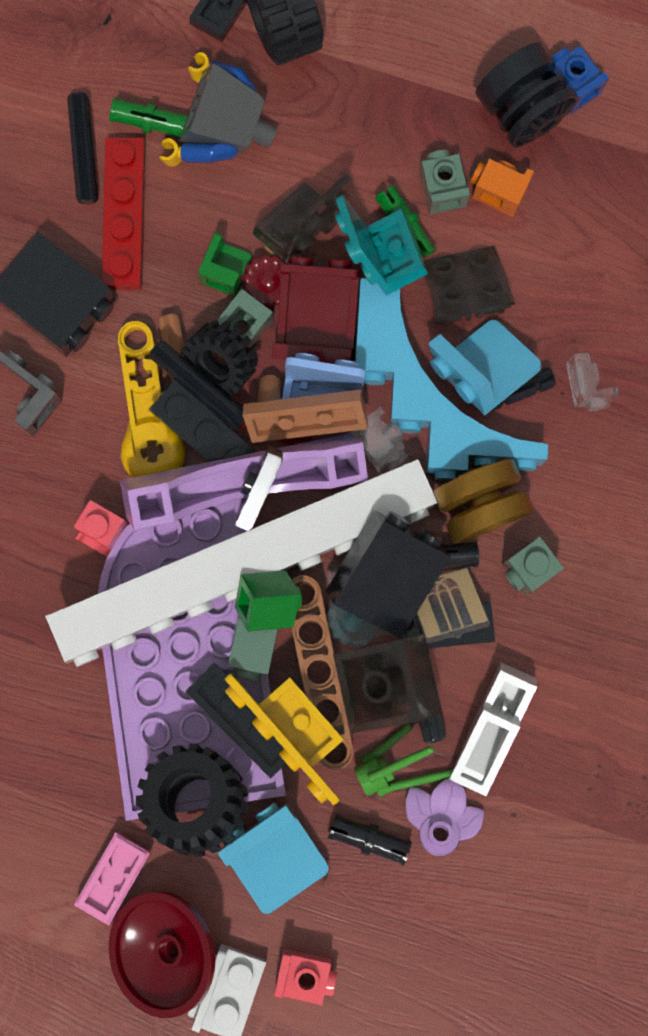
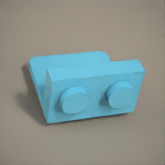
[428,320,542,415]
[218,802,329,914]

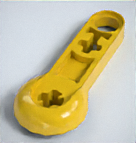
[118,321,186,477]

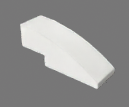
[450,662,537,796]

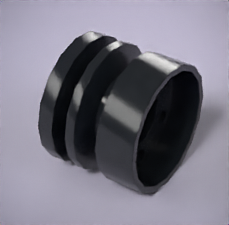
[475,42,579,148]

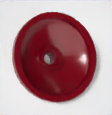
[109,891,215,1018]

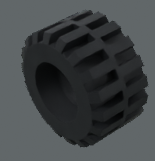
[247,0,323,66]
[136,744,249,857]

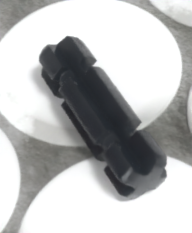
[490,367,556,412]

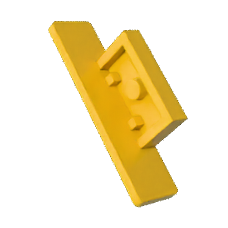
[225,673,344,806]

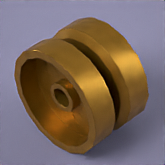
[433,459,535,544]

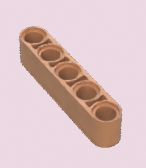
[291,575,353,770]

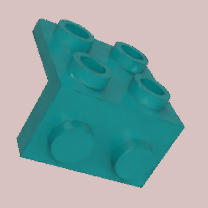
[335,195,428,295]

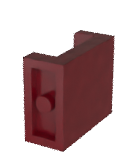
[272,256,361,364]

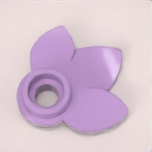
[405,778,484,856]

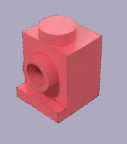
[74,500,128,557]
[274,948,337,1005]

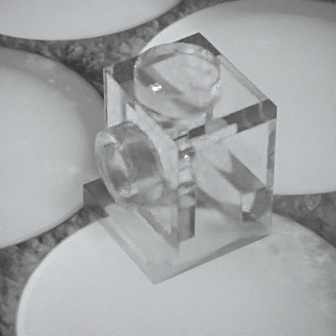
[350,406,409,473]

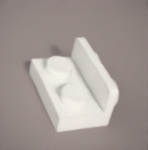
[188,944,267,1036]

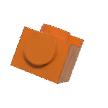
[470,159,534,217]

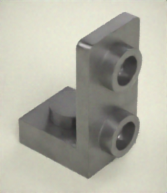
[0,349,62,437]

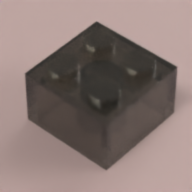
[333,634,442,734]

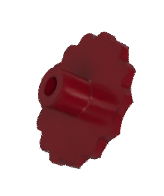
[241,254,288,308]

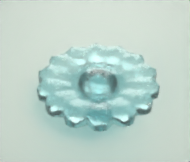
[327,603,377,648]

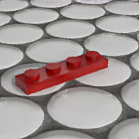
[102,137,145,290]

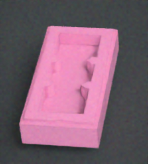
[74,832,151,925]

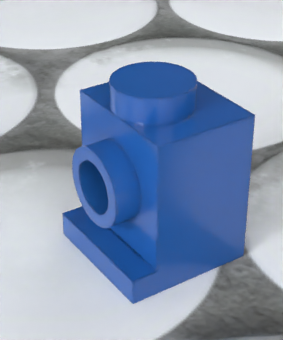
[549,46,609,114]

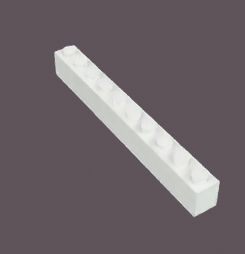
[45,459,438,667]

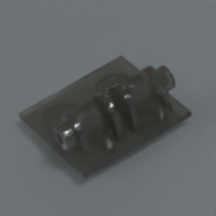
[424,246,515,326]

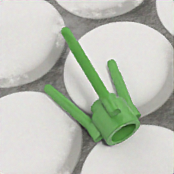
[354,723,453,797]

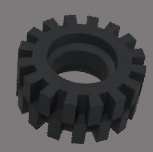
[181,320,258,397]

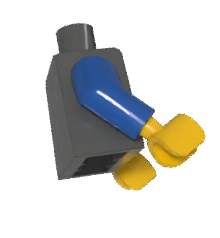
[159,52,277,167]

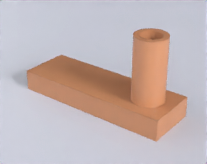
[243,375,368,443]

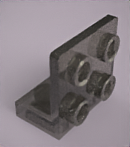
[252,173,353,264]

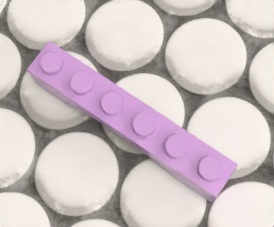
[120,434,368,530]

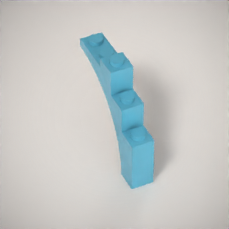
[355,278,548,482]

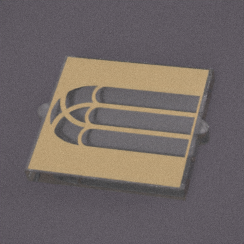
[416,567,490,644]

